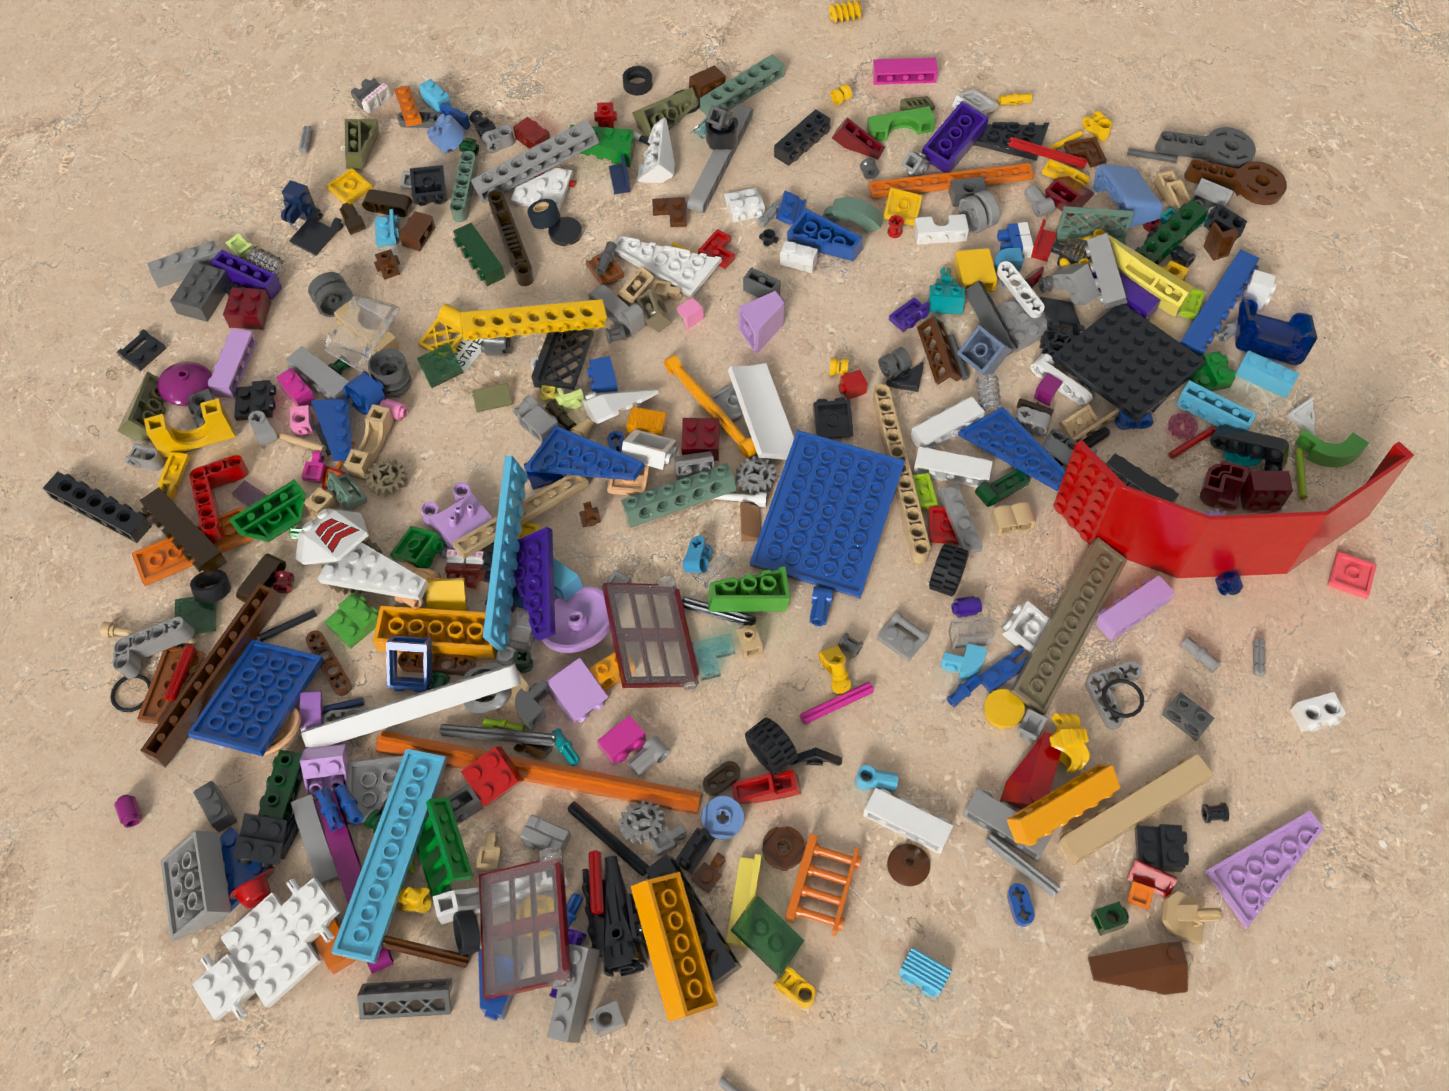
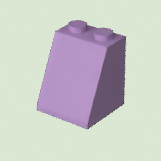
[738,291,785,354]
[546,658,608,723]

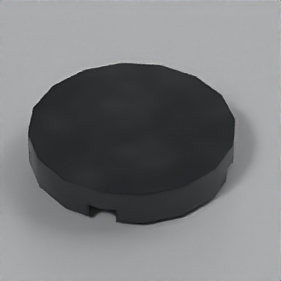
[548,217,582,246]

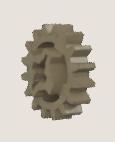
[366,458,408,497]

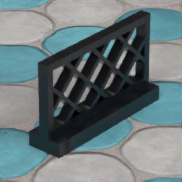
[531,329,594,390]

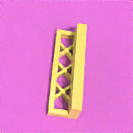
[726,854,762,948]

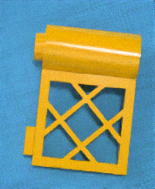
[418,304,463,361]

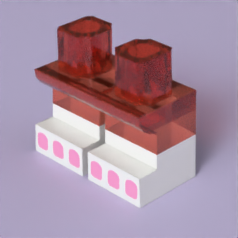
[444,549,485,588]

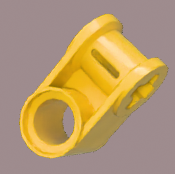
[1082,110,1112,141]
[818,645,849,681]
[773,966,815,1009]

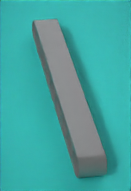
[687,104,753,213]

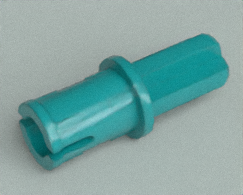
[552,728,580,766]

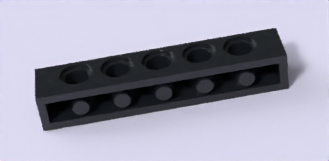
[43,471,151,543]
[645,854,742,983]

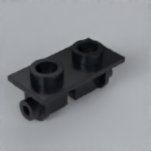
[675,827,715,874]

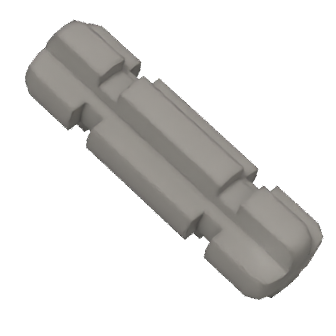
[299,126,313,153]
[758,201,780,228]
[1253,638,1266,676]

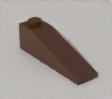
[1088,941,1188,995]

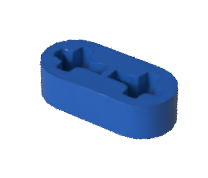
[608,431,624,453]
[1007,883,1035,927]

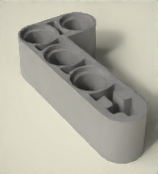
[588,284,645,337]
[113,617,195,679]

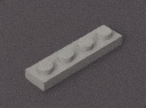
[938,484,983,554]

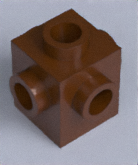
[374,249,400,280]

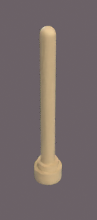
[100,621,196,646]

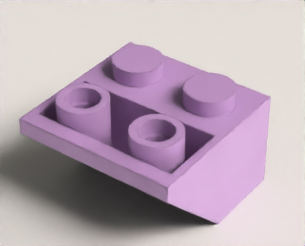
[300,744,350,797]

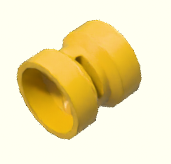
[830,84,853,106]
[829,357,849,376]

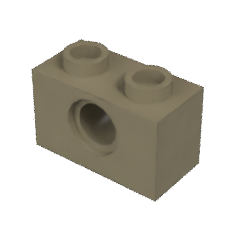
[637,289,672,332]

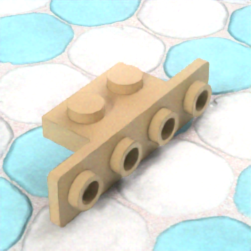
[1058,404,1119,442]

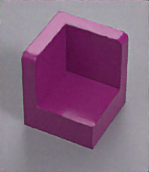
[1034,373,1062,407]

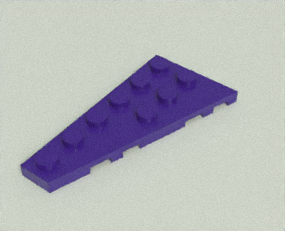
[513,527,556,641]

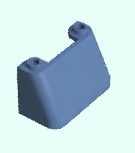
[1093,164,1163,228]

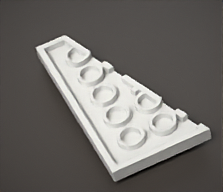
[614,236,722,298]
[317,542,429,601]

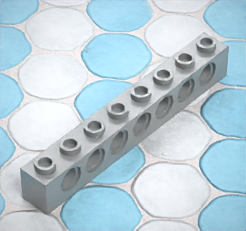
[471,119,599,203]

